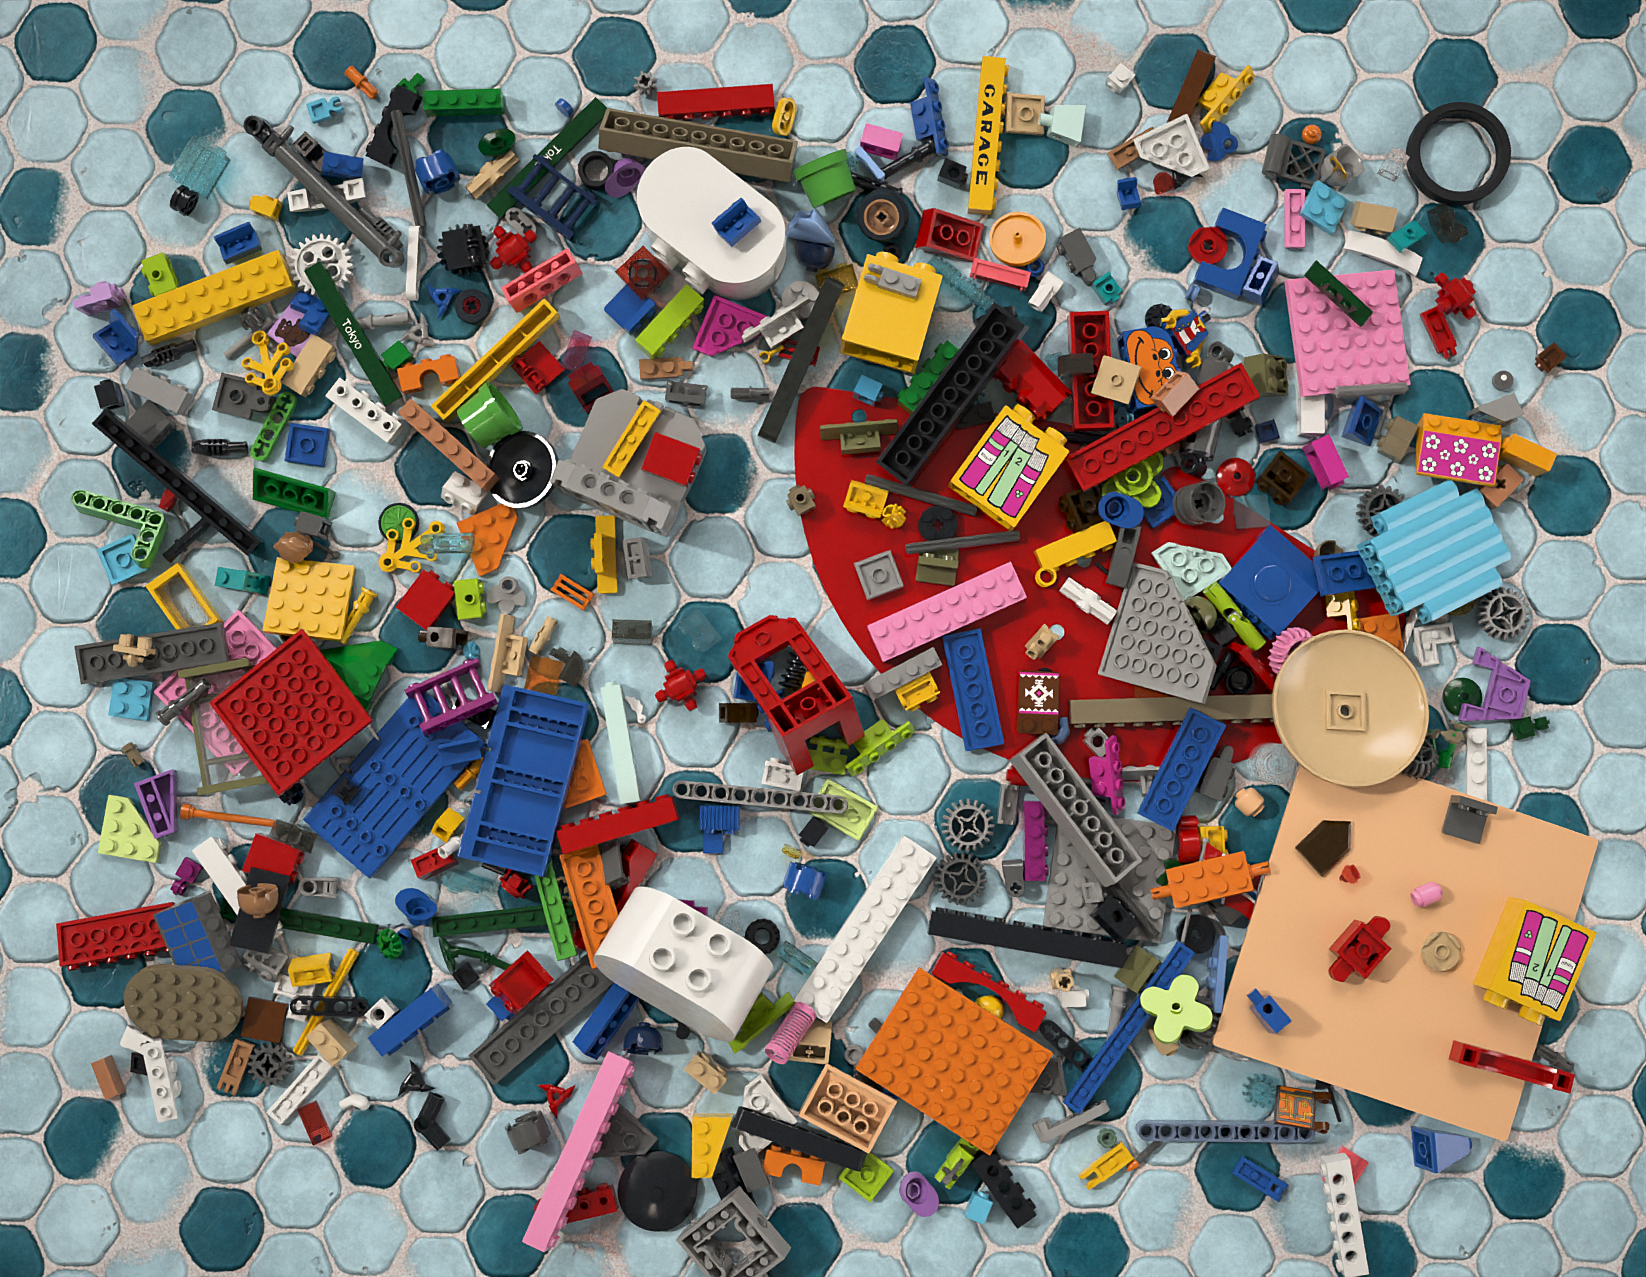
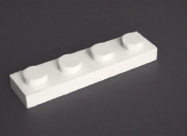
[1465,728,1487,801]

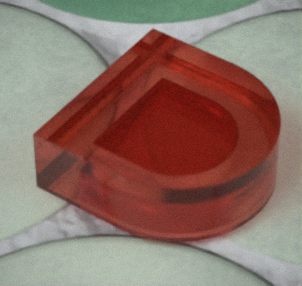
[1153,172,1175,195]

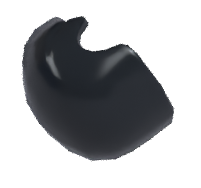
[1224,665,1255,695]

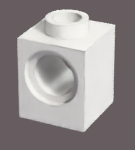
[365,996,399,1029]

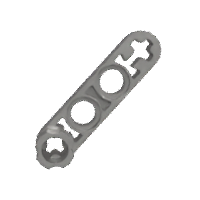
[1032,1099,1110,1143]

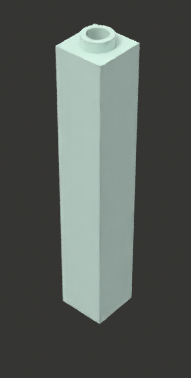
[600,681,642,804]

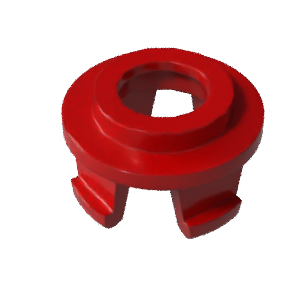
[499,869,533,899]

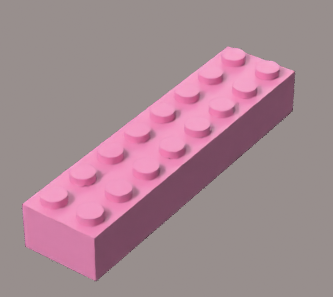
[867,562,1027,662]

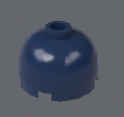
[796,240,835,272]
[623,1022,663,1055]

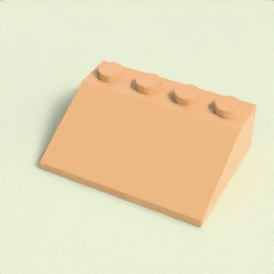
[799,1063,897,1154]

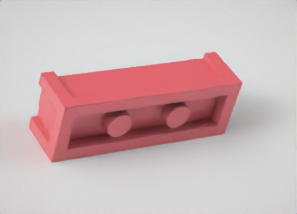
[969,258,1031,293]

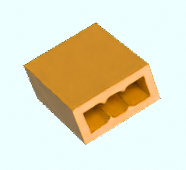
[1499,434,1557,477]

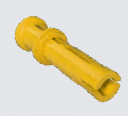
[339,587,378,644]

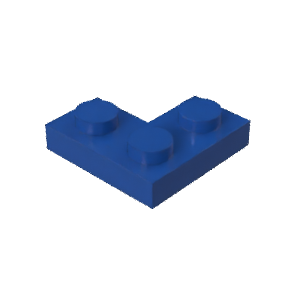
[290,290,330,336]

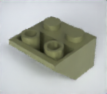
[1244,353,1289,397]

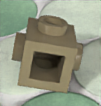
[786,485,816,517]

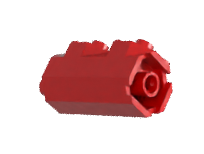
[993,340,1072,422]

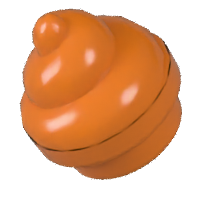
[1302,125,1321,145]

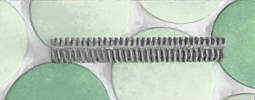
[1333,382,1409,398]

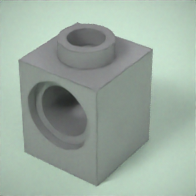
[1082,728,1108,757]

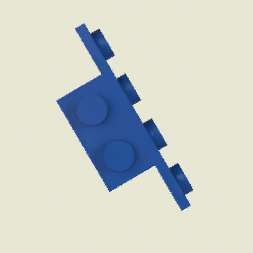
[910,77,949,156]

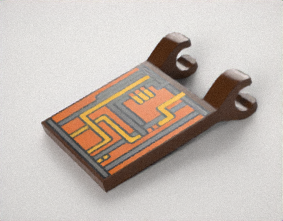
[1274,1085,1331,1134]

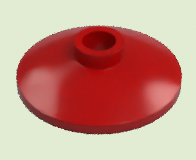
[1216,458,1255,497]

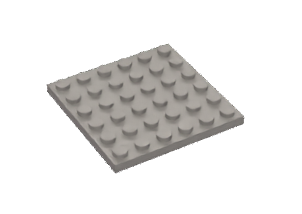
[1043,816,1177,943]

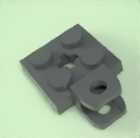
[212,373,276,420]

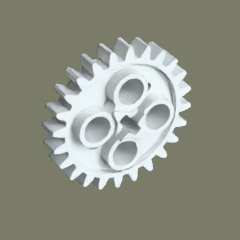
[290,234,354,297]

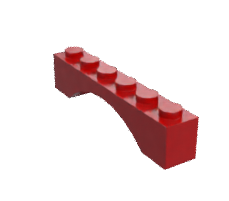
[573,839,657,952]
[931,951,1047,1033]
[1449,1040,1575,1094]

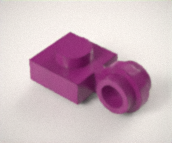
[170,857,203,896]

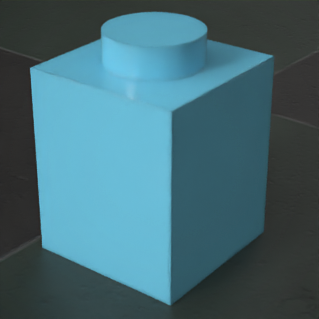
[964,1190,993,1225]

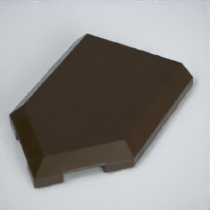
[1295,820,1351,877]

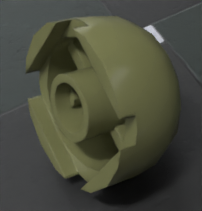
[1184,596,1217,636]

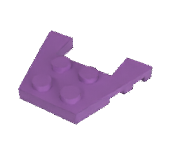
[1458,647,1531,721]

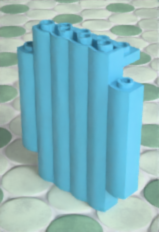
[1356,480,1511,624]

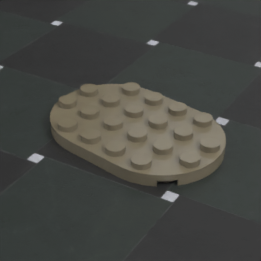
[124,964,243,1042]

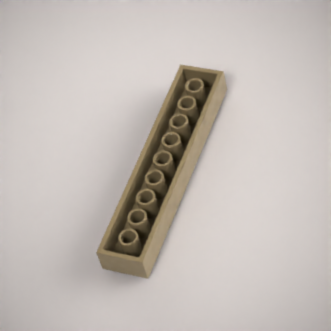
[598,108,798,183]

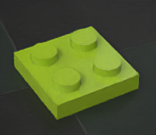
[839,1151,894,1202]

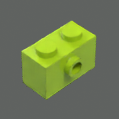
[141,252,181,297]
[454,578,487,621]

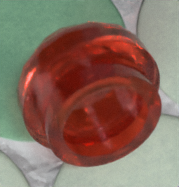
[1339,864,1361,884]

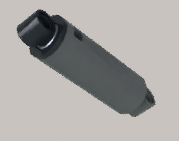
[1179,341,1234,478]

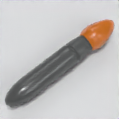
[1127,1141,1163,1172]

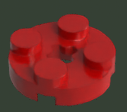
[1187,226,1227,265]

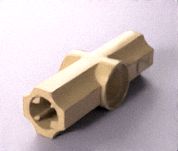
[465,150,520,200]
[1049,967,1074,992]

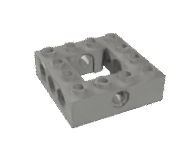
[676,1186,791,1277]

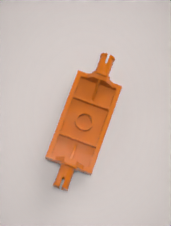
[1151,851,1271,909]

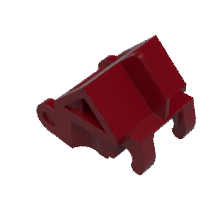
[568,362,614,415]

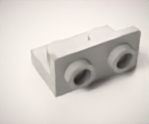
[241,947,289,983]

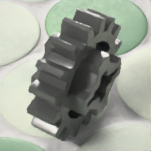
[247,1042,293,1087]

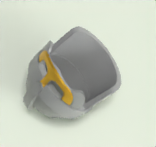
[1320,144,1365,186]

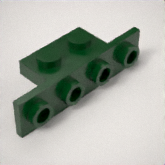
[1304,260,1373,327]

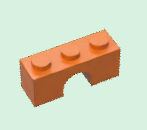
[397,354,461,395]
[763,1144,825,1186]

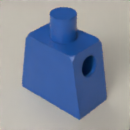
[1246,988,1292,1034]

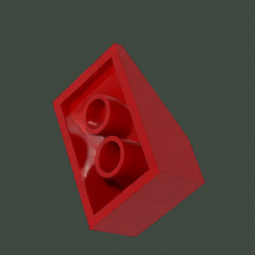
[915,208,984,262]

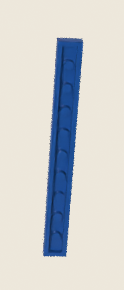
[1063,941,1195,1114]

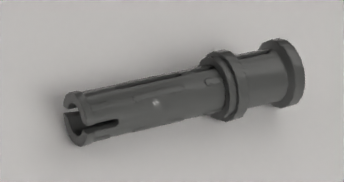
[155,678,211,726]

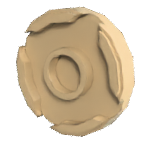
[1420,931,1461,971]

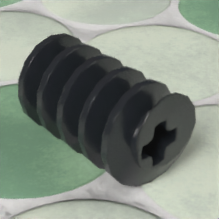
[778,652,808,691]

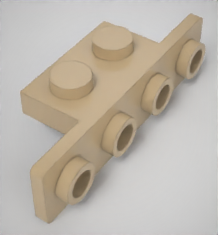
[488,614,528,693]

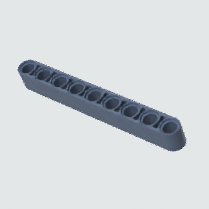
[1135,1119,1315,1143]

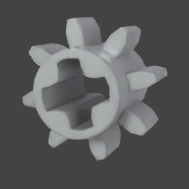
[634,71,657,96]

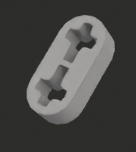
[505,208,538,237]

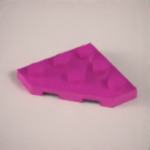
[692,295,767,357]

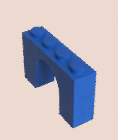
[1192,207,1267,300]

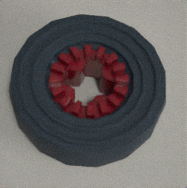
[455,289,490,324]

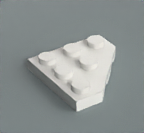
[1132,114,1209,177]
[739,1073,797,1153]

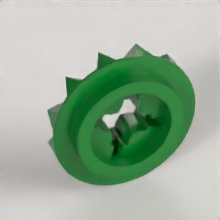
[376,928,403,960]

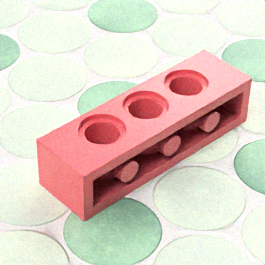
[501,248,583,313]

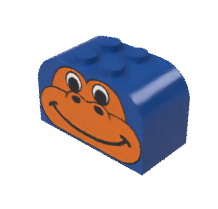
[1117,327,1181,414]

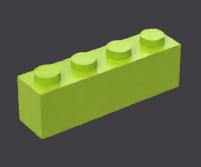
[635,284,704,360]

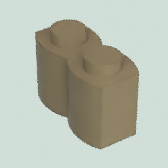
[1376,416,1418,463]

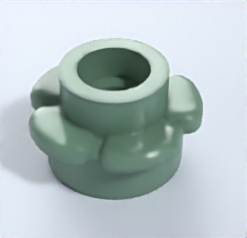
[1097,1128,1117,1148]

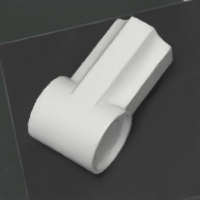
[1028,271,1064,312]

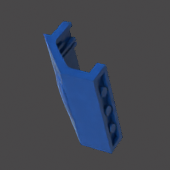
[1218,525,1319,640]

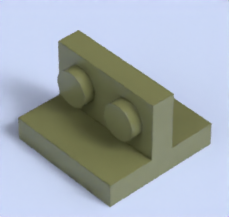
[915,548,959,586]
[1114,944,1162,994]

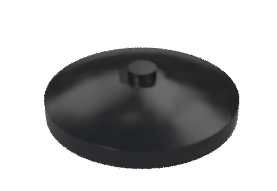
[486,431,559,509]
[617,1150,697,1232]

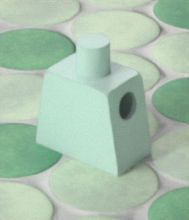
[1038,105,1086,147]

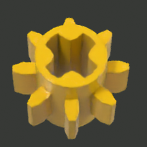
[882,504,906,529]

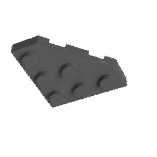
[592,1102,659,1159]

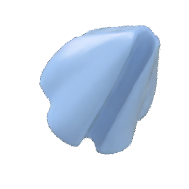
[786,208,835,245]

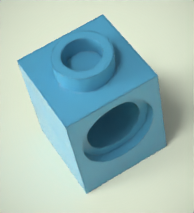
[853,375,884,407]

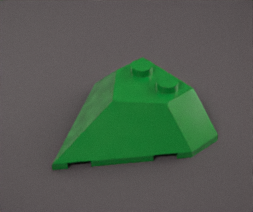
[320,640,399,713]

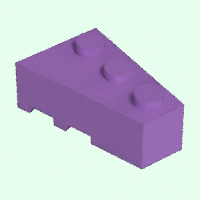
[134,769,178,839]

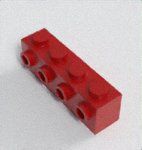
[534,1183,619,1224]

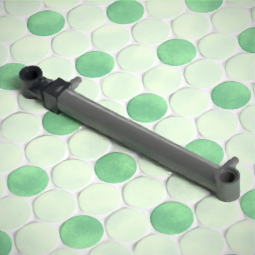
[243,115,404,268]

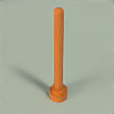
[180,803,276,827]

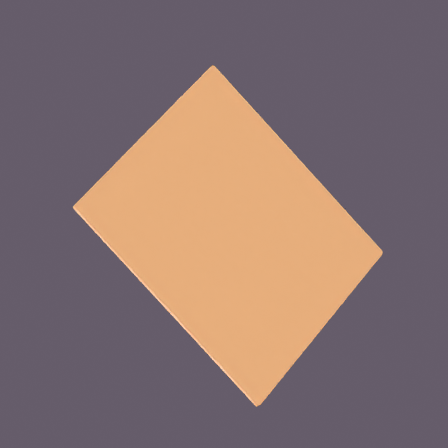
[1212,765,1598,1141]

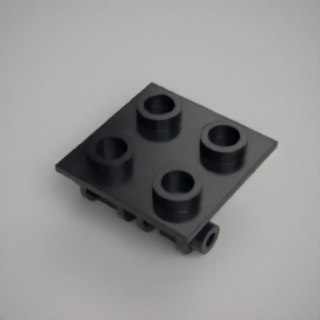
[442,224,487,270]

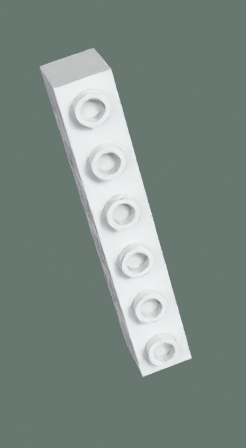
[1319,1153,1369,1277]

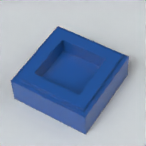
[703,833,723,853]

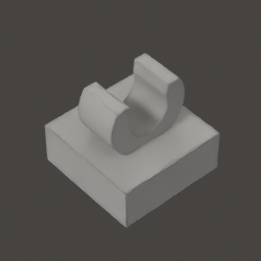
[1081,881,1107,903]

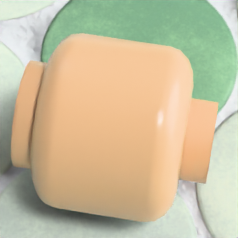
[1235,788,1265,817]

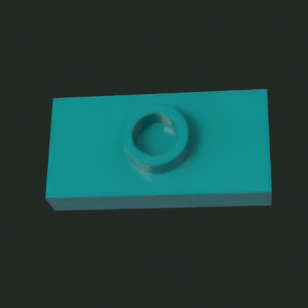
[1387,220,1427,253]

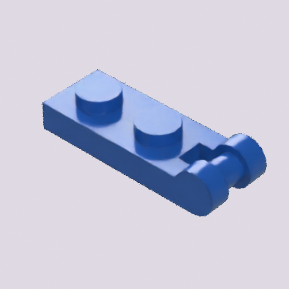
[1231,1155,1289,1202]

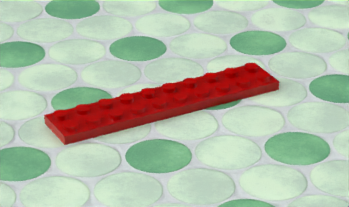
[1065,363,1260,492]

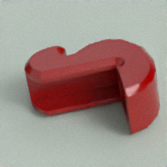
[1177,815,1201,864]

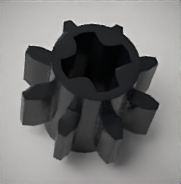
[279,782,304,806]

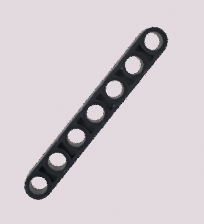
[732,1106,867,1172]

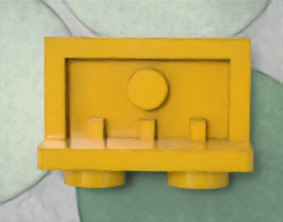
[843,480,889,518]

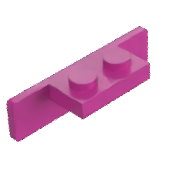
[1089,735,1126,815]

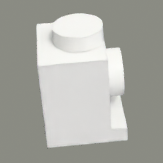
[1059,985,1089,1007]

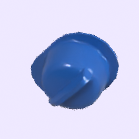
[1098,492,1144,529]
[395,888,437,927]

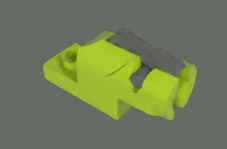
[934,1137,979,1190]

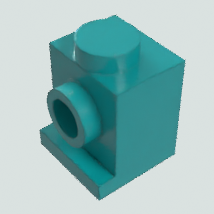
[1091,271,1122,305]

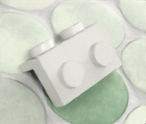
[441,471,488,515]
[761,758,804,792]

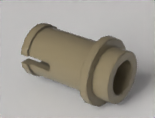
[122,742,145,768]

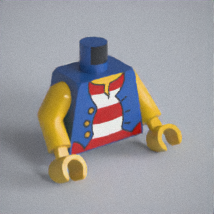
[1161,309,1211,369]

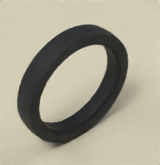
[1405,102,1511,206]

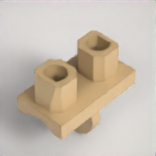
[1024,624,1059,660]
[113,634,156,667]

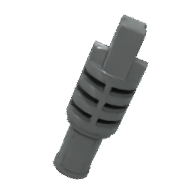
[358,206,404,250]

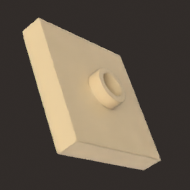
[1005,93,1045,136]
[1091,355,1142,405]

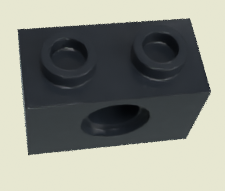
[1089,895,1139,943]

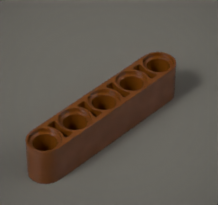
[1167,49,1216,123]

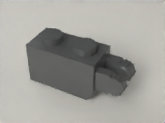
[1056,227,1096,285]
[1195,745,1235,801]

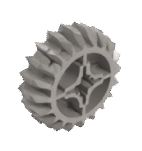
[1476,587,1531,640]
[941,798,994,852]

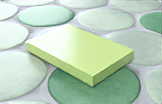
[808,778,878,841]

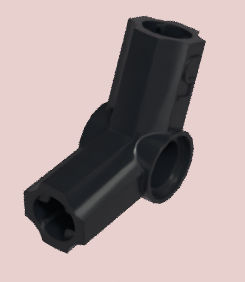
[414,1092,451,1151]

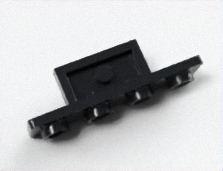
[712,1147,759,1209]

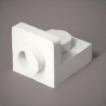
[1105,63,1135,95]

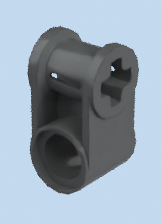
[1002,858,1025,897]

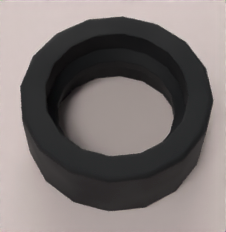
[578,151,614,190]

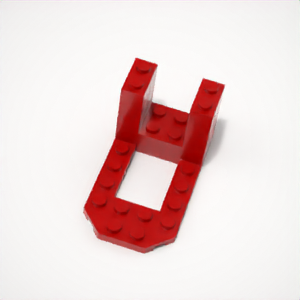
[728,615,865,775]

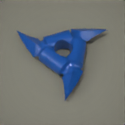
[427,283,462,319]

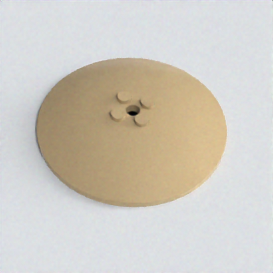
[1272,630,1429,787]

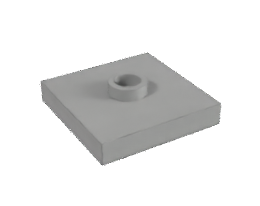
[854,550,904,600]

